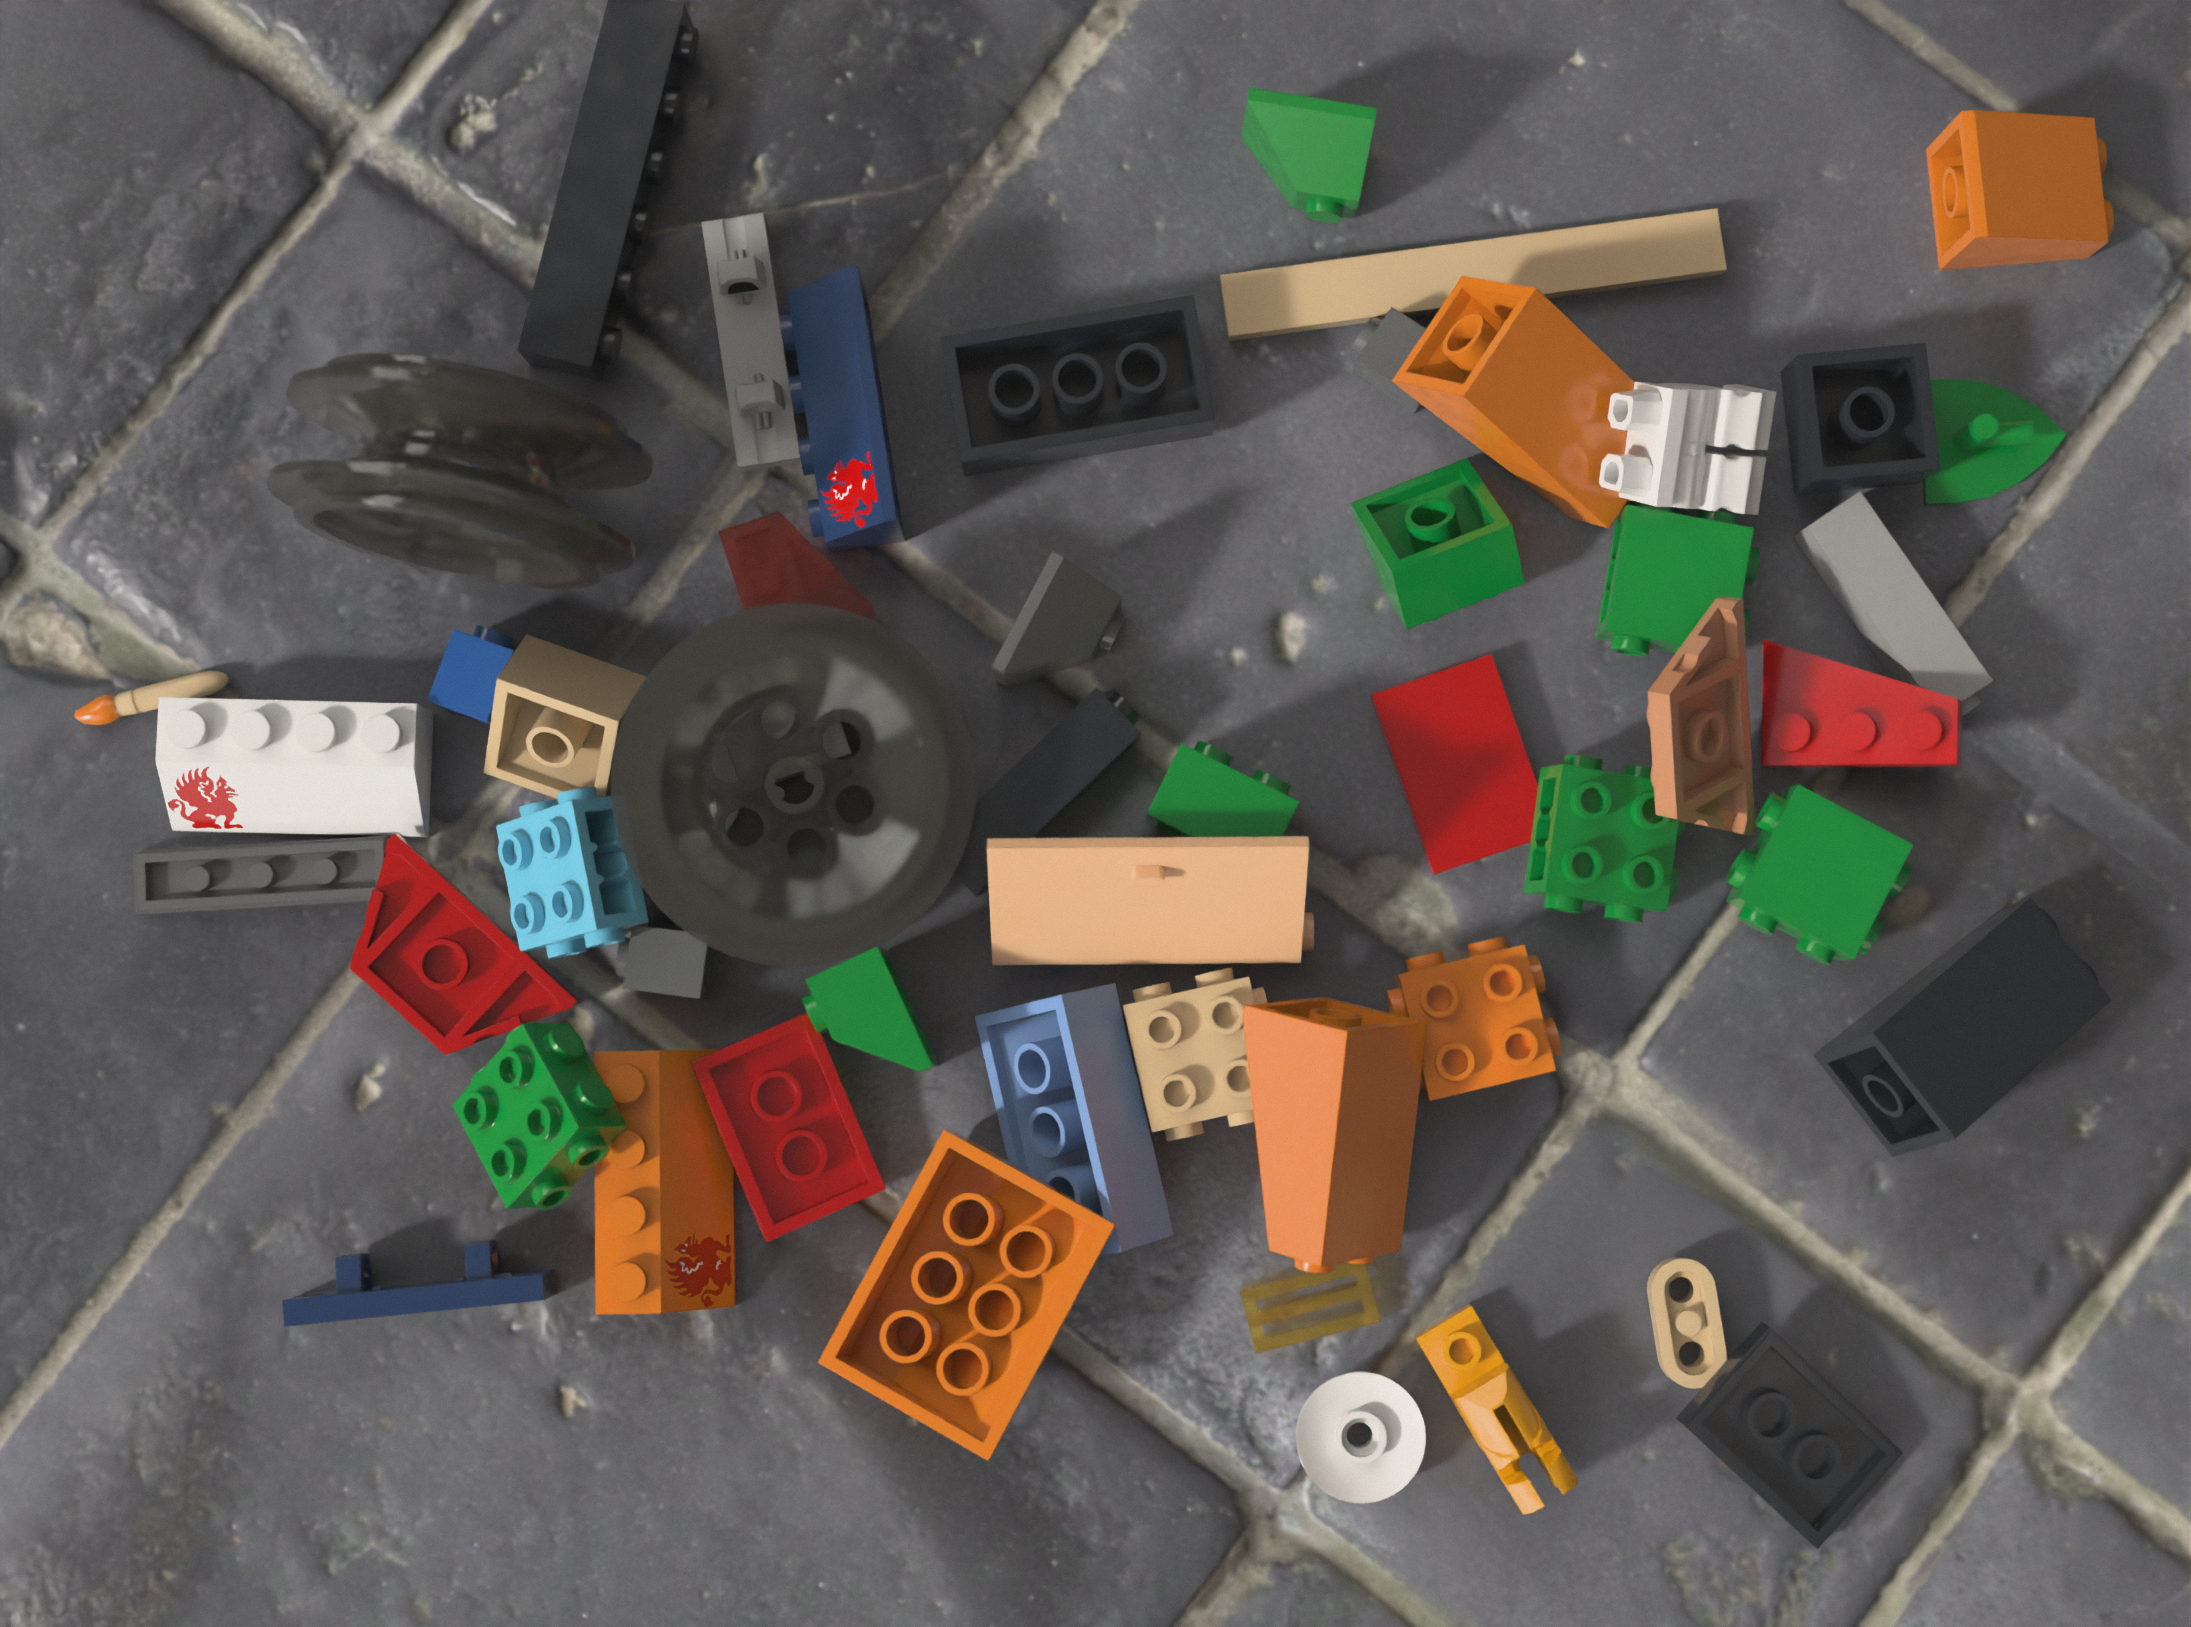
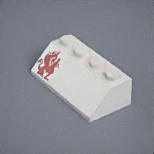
[156,697,434,838]

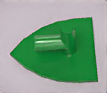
[1923,379,2067,506]

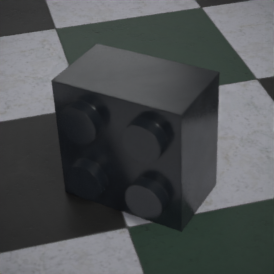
[1780,343,1940,495]

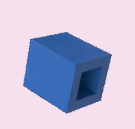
[427,625,515,725]

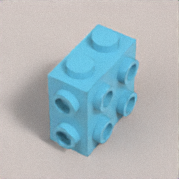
[496,787,649,959]

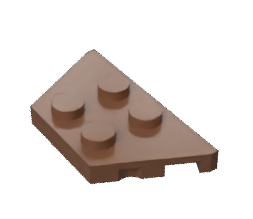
[1647,596,1756,836]

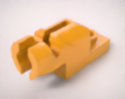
[1414,1303,1579,1515]

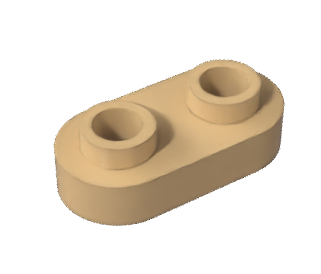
[1647,1257,1727,1389]

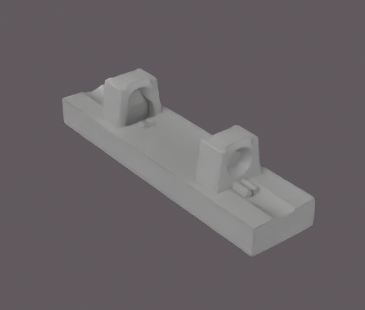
[701,213,801,472]

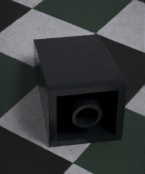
[1813,897,2112,1157]

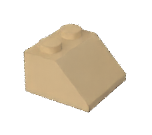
[484,634,646,799]

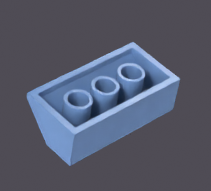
[975,983,1174,1255]

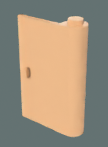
[987,836,1314,965]

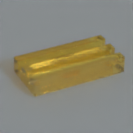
[1239,1262,1380,1354]

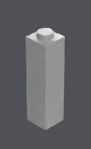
[1793,491,1993,716]

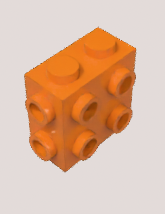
[1386,936,1562,1101]

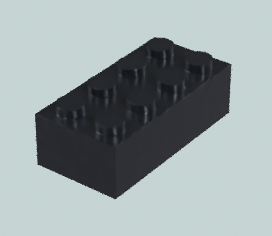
[940,295,1215,477]

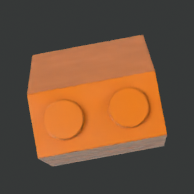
[1926,110,2114,271]

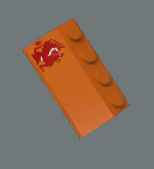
[594,1049,736,1315]

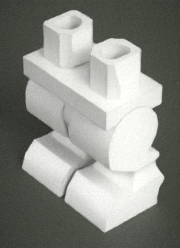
[1599,382,1776,515]

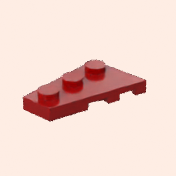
[1761,639,1962,768]

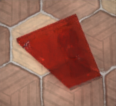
[718,511,876,652]

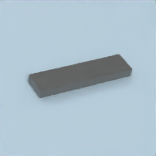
[133,836,390,915]

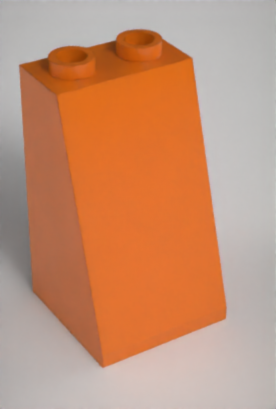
[1392,276,1635,528]
[1243,997,1427,1273]

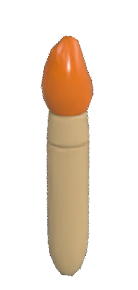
[74,671,229,725]

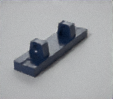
[282,1240,556,1327]

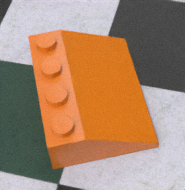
[818,1130,1116,1461]

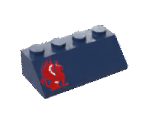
[779,266,905,553]

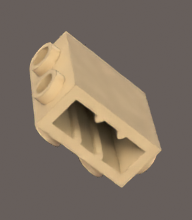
[1122,967,1268,1141]

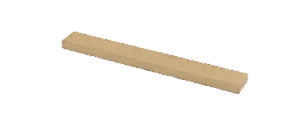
[1219,208,1727,341]

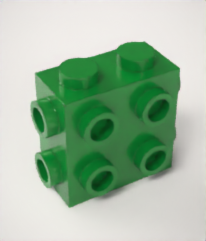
[1595,501,1760,657]
[1524,755,1686,923]
[1726,784,1913,965]
[452,1021,628,1210]

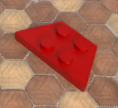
[349,833,580,1055]

